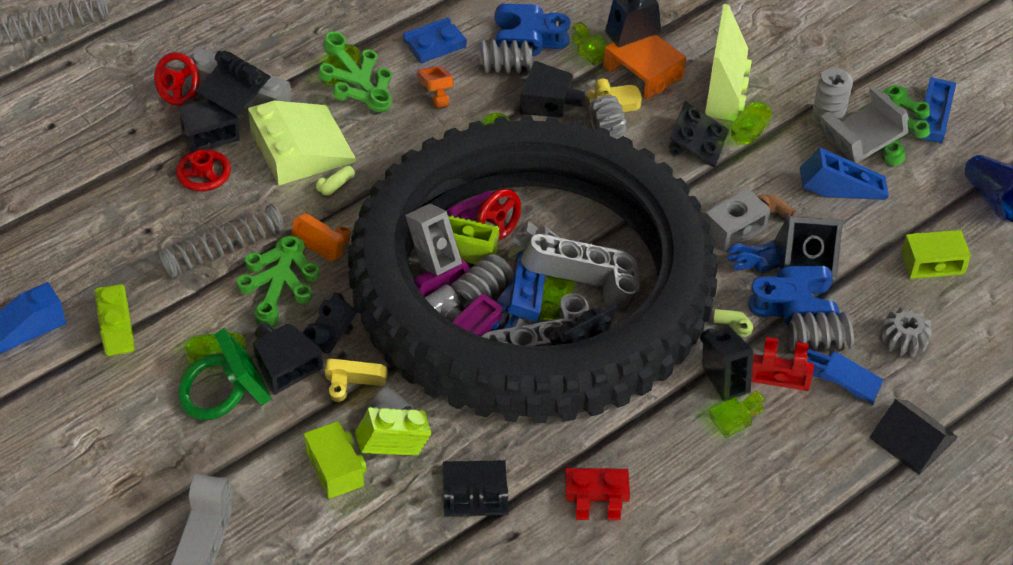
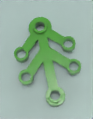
[318,31,392,112]
[859,85,930,166]
[237,236,320,327]

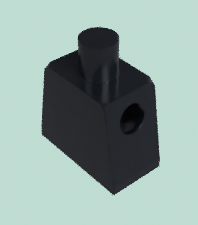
[605,0,661,48]
[520,61,585,118]
[179,98,240,154]
[253,323,323,395]
[700,327,753,402]

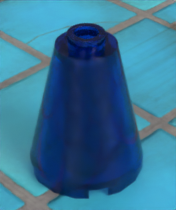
[964,154,1013,222]

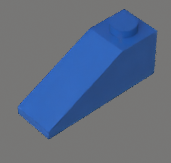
[800,148,889,200]
[0,282,66,353]

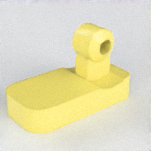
[586,78,642,112]
[325,359,388,402]

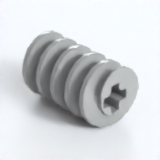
[479,39,532,74]
[811,68,853,127]
[451,254,514,312]
[788,312,854,350]

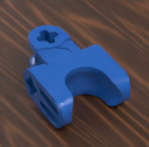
[493,4,571,56]
[748,266,840,326]

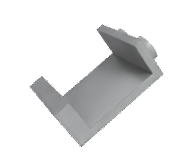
[820,86,909,163]

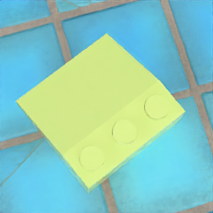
[705,4,752,121]
[248,101,356,186]

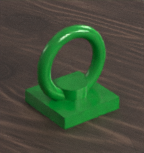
[178,328,272,421]

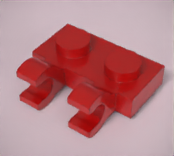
[751,337,814,391]
[565,468,630,520]

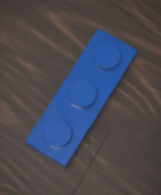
[916,77,956,143]
[508,252,545,322]

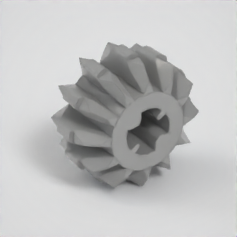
[588,95,627,139]
[880,307,932,357]

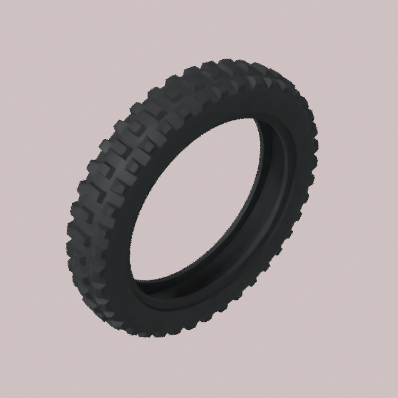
[348,116,718,423]

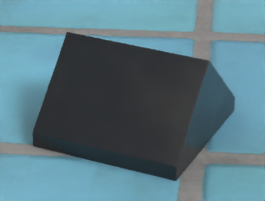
[774,216,843,277]
[870,399,957,475]

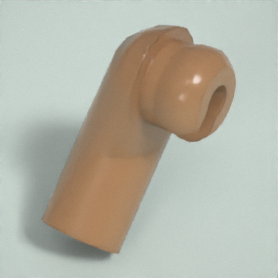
[757,195,796,220]

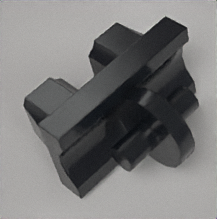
[303,292,358,354]

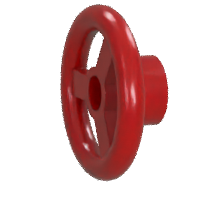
[154,52,200,106]
[175,149,231,191]
[477,189,521,241]

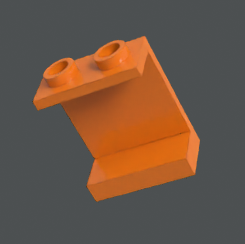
[603,35,686,99]

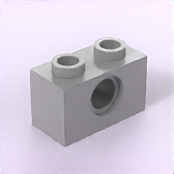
[705,189,770,252]
[405,204,462,276]

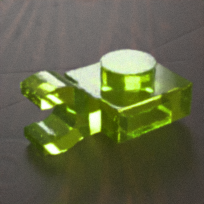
[571,22,610,66]
[709,391,766,438]

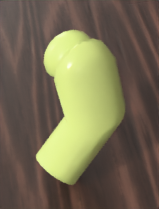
[316,166,355,196]
[713,309,753,337]

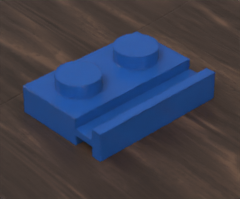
[403,17,467,63]

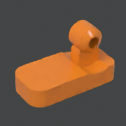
[417,66,454,108]
[292,213,351,262]

